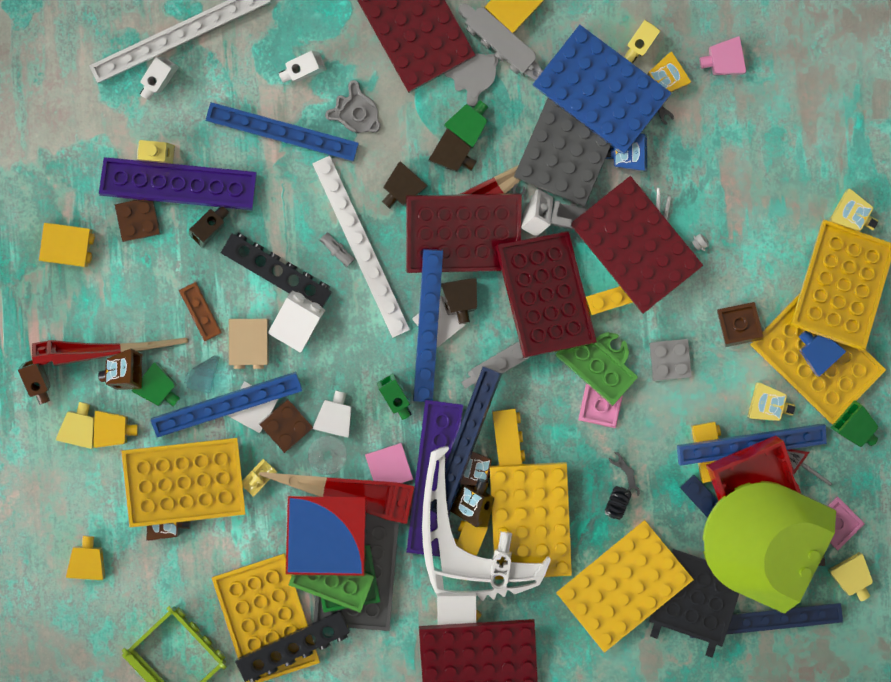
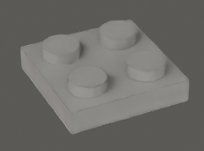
[649,339,692,381]

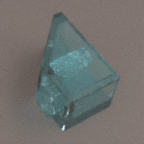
[184,355,220,394]

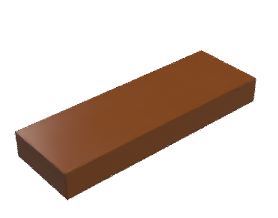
[179,282,222,342]

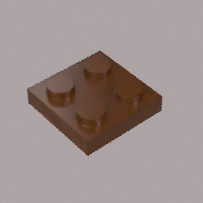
[114,200,160,242]
[717,302,764,347]
[259,399,313,453]

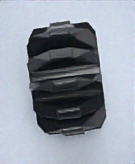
[605,486,632,520]

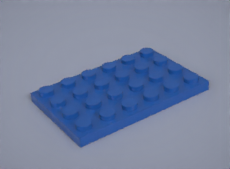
[532,24,672,155]

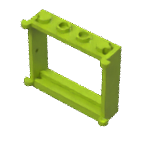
[121,605,227,682]

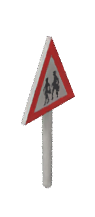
[787,449,832,486]

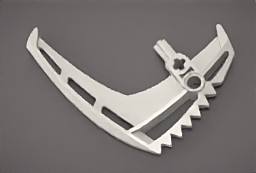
[422,446,551,601]

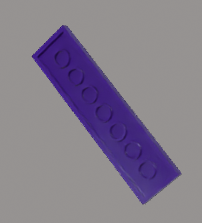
[99,157,257,211]
[406,400,463,557]

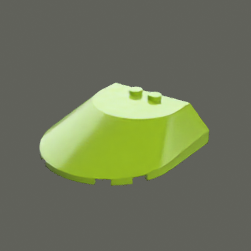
[703,481,836,614]

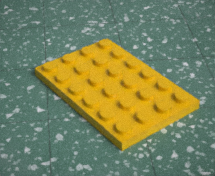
[791,219,891,351]
[749,293,886,425]
[121,438,246,528]
[490,462,572,580]
[556,520,694,653]
[211,553,320,682]

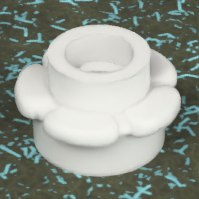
[692,233,709,251]

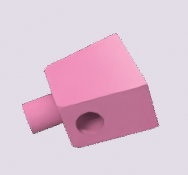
[699,36,746,75]

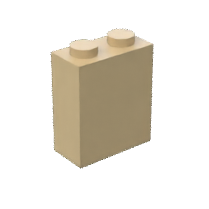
[229,319,269,369]

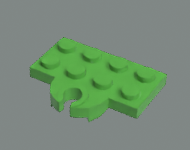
[555,332,638,406]
[288,573,375,613]

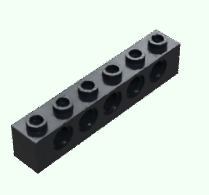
[220,232,332,308]
[235,610,350,682]

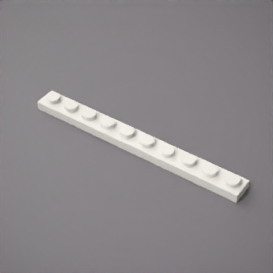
[89,0,271,84]
[313,156,410,338]

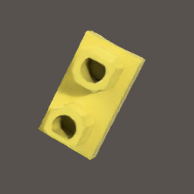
[242,458,277,497]

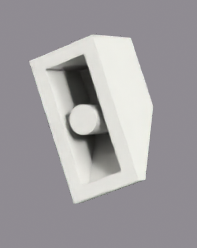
[521,189,553,237]

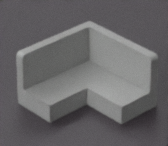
[550,200,588,230]

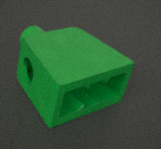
[444,100,488,149]
[132,362,180,407]
[377,373,412,420]
[830,400,878,447]

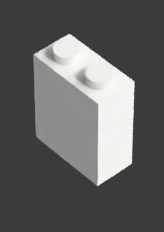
[268,290,325,353]

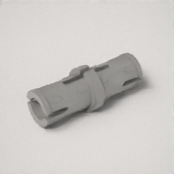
[319,232,354,267]

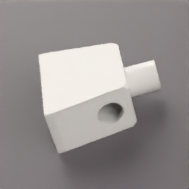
[279,51,327,83]
[140,56,179,100]
[313,391,352,438]

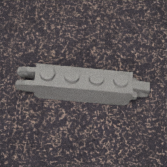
[458,4,543,81]
[461,341,529,388]

